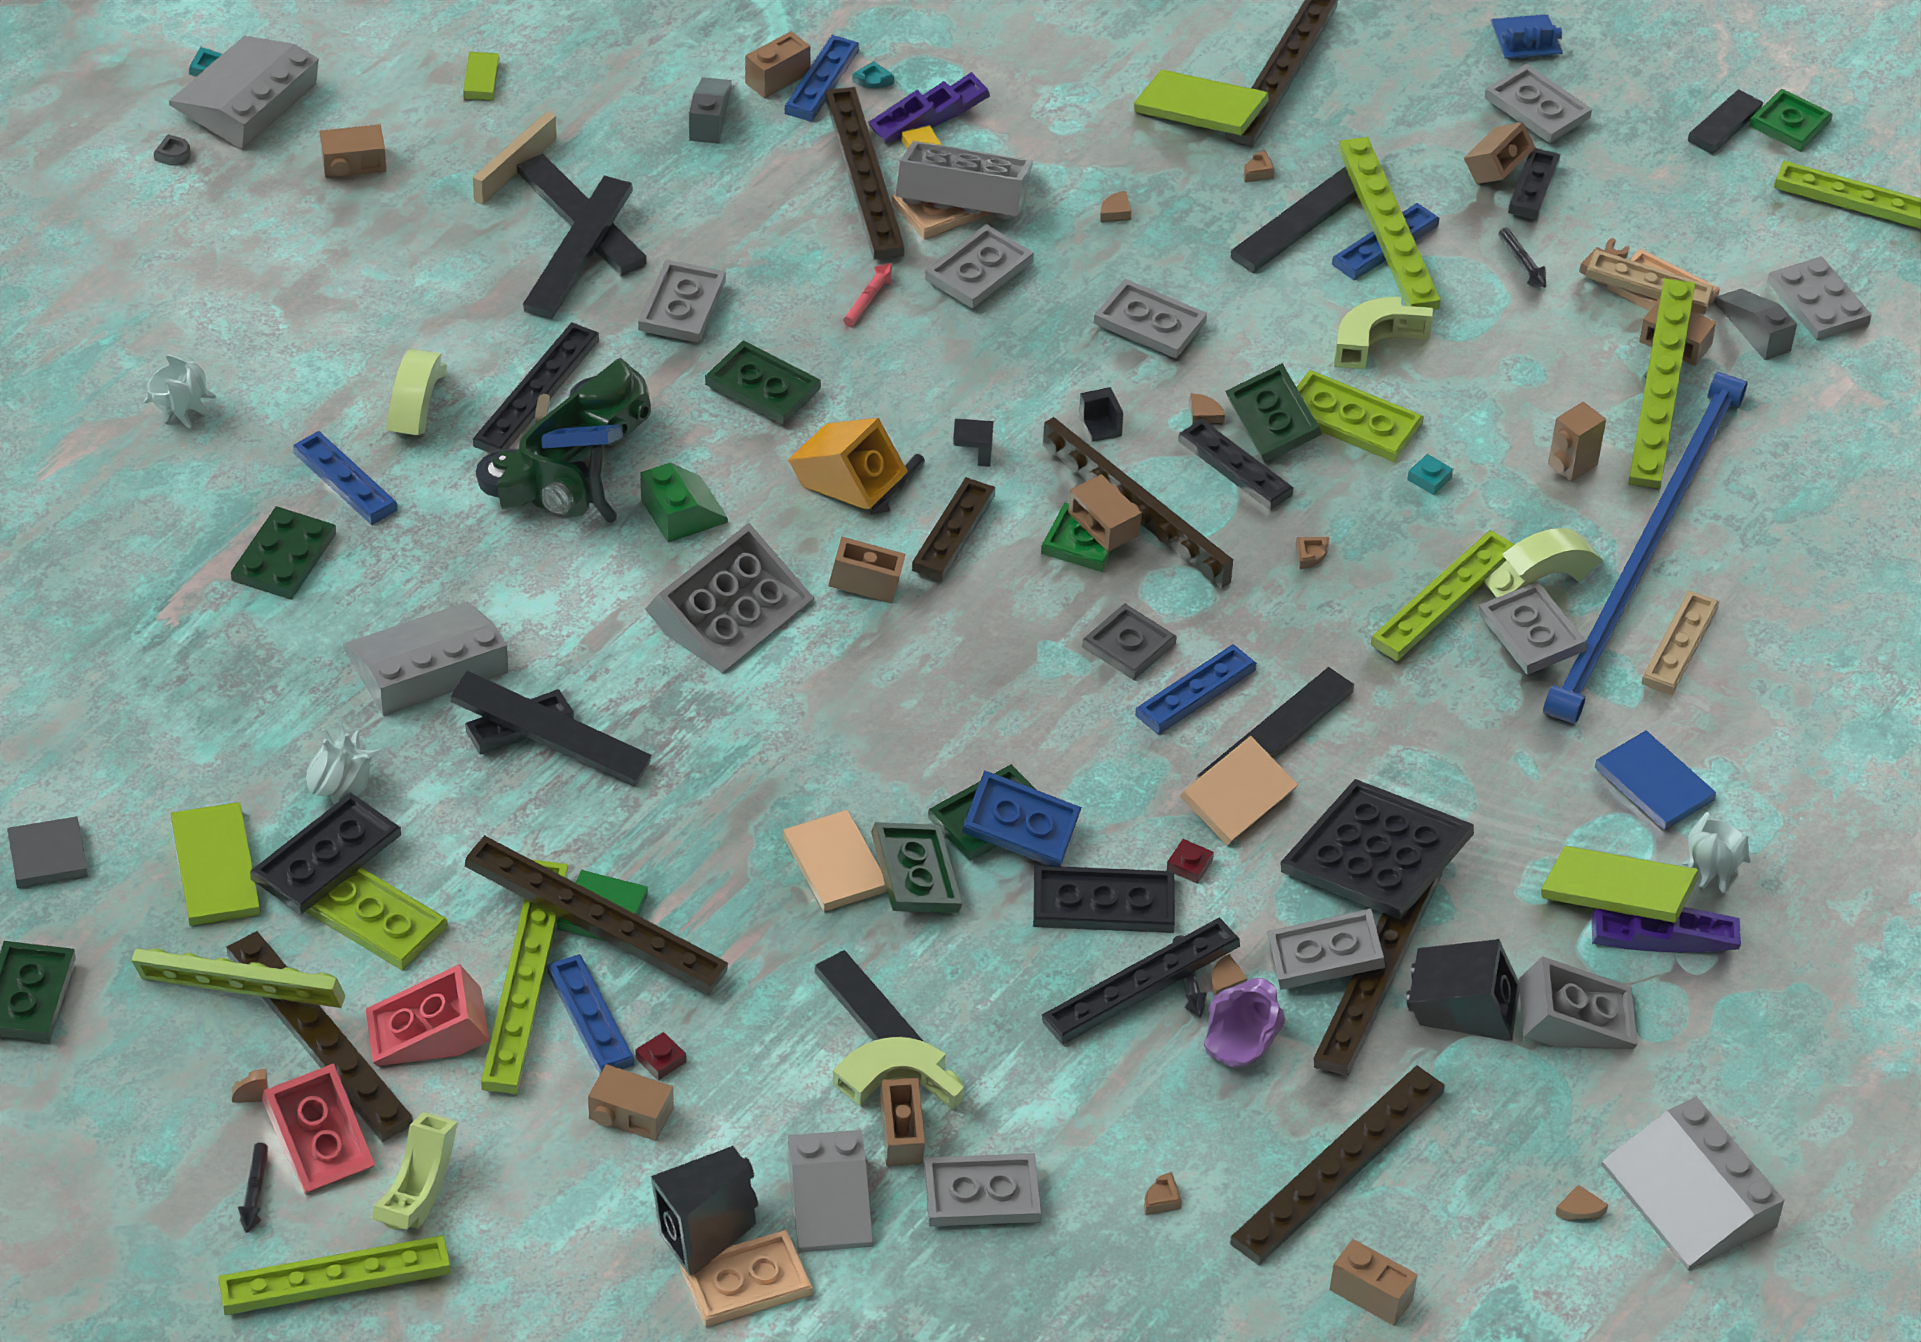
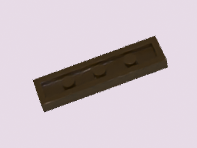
[912,477,995,581]

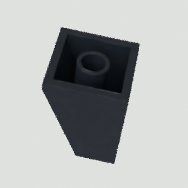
[1406,939,1520,1041]
[651,1146,758,1276]

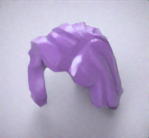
[1204,978,1285,1068]

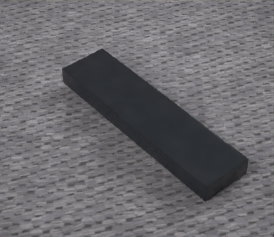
[1178,419,1294,510]
[815,950,924,1042]

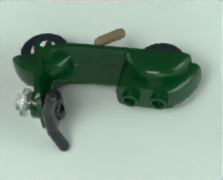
[476,358,651,523]

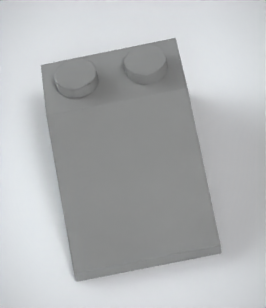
[1519,956,1638,1049]
[788,1130,873,1252]

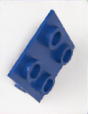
[1491,14,1563,59]

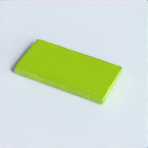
[1133,69,1269,135]
[1297,370,1424,462]
[170,802,261,926]
[1541,845,1699,923]
[306,867,448,970]

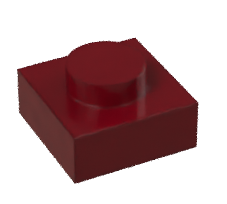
[1166,839,1214,884]
[635,1031,686,1080]

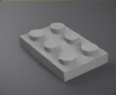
[1484,64,1592,143]
[925,224,1034,309]
[1767,256,1872,340]
[638,259,726,343]
[1094,279,1207,359]
[1479,581,1587,675]
[1267,909,1385,990]
[924,1153,1041,1226]

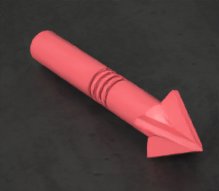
[843,263,892,327]

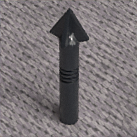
[1498,227,1546,288]
[871,454,925,514]
[1172,935,1207,1018]
[238,1142,268,1234]

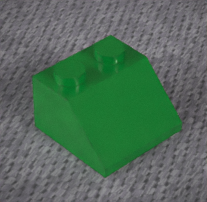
[640,463,728,542]

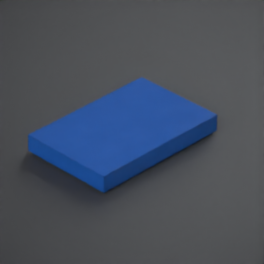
[542,425,623,448]
[1595,730,1716,830]
[961,770,1082,866]

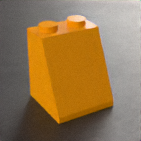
[788,418,908,509]

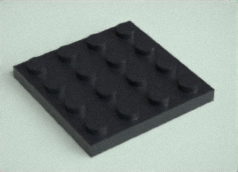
[1280,779,1474,919]

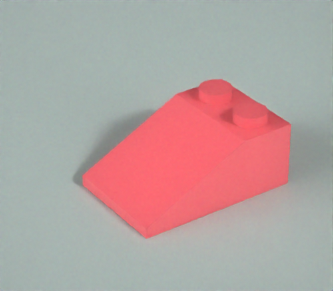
[366,964,490,1066]
[262,1063,375,1194]

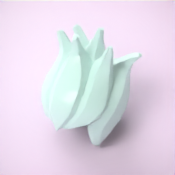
[144,354,216,429]
[306,724,379,804]
[1682,812,1751,893]

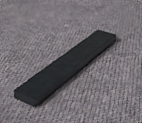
[517,153,647,276]
[1230,167,1358,273]
[523,175,633,319]
[473,322,599,453]
[1197,667,1354,779]
[451,670,652,787]
[1042,917,1240,1045]

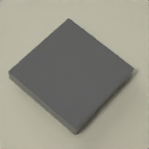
[1082,603,1177,680]
[7,816,88,888]

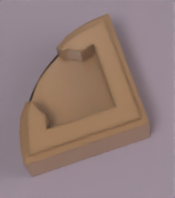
[1243,150,1275,182]
[1100,191,1131,222]
[1190,393,1225,424]
[1296,537,1329,569]
[1211,954,1247,996]
[232,1069,269,1103]
[1144,1172,1182,1215]
[1555,1185,1608,1221]

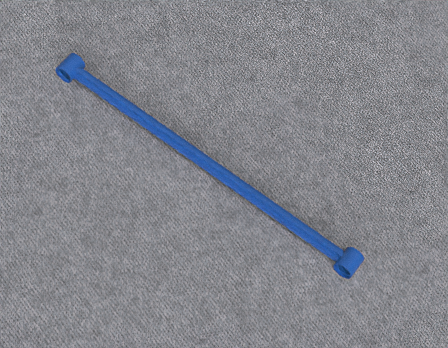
[1543,371,1748,725]

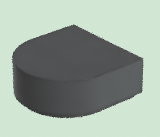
[153,134,191,166]

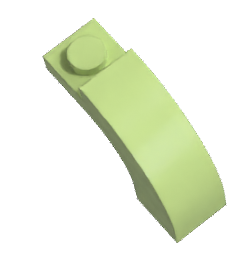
[1334,297,1433,369]
[386,349,447,435]
[1484,528,1603,598]
[833,1037,964,1111]
[372,1112,457,1229]

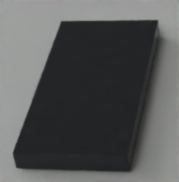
[250,792,401,915]
[1033,865,1175,933]

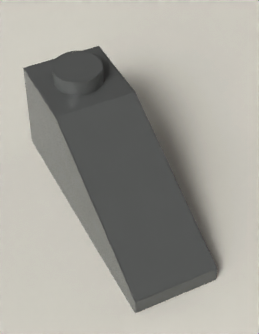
[689,77,732,144]
[1714,288,1797,360]

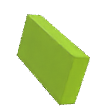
[463,52,499,100]

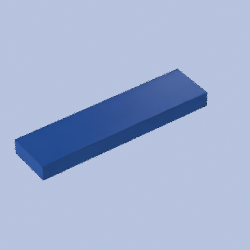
[784,35,859,122]
[1332,202,1440,281]
[293,431,398,525]
[1135,644,1257,735]
[547,954,634,1075]

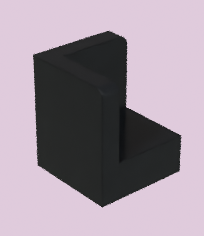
[1079,387,1124,442]
[953,418,994,467]

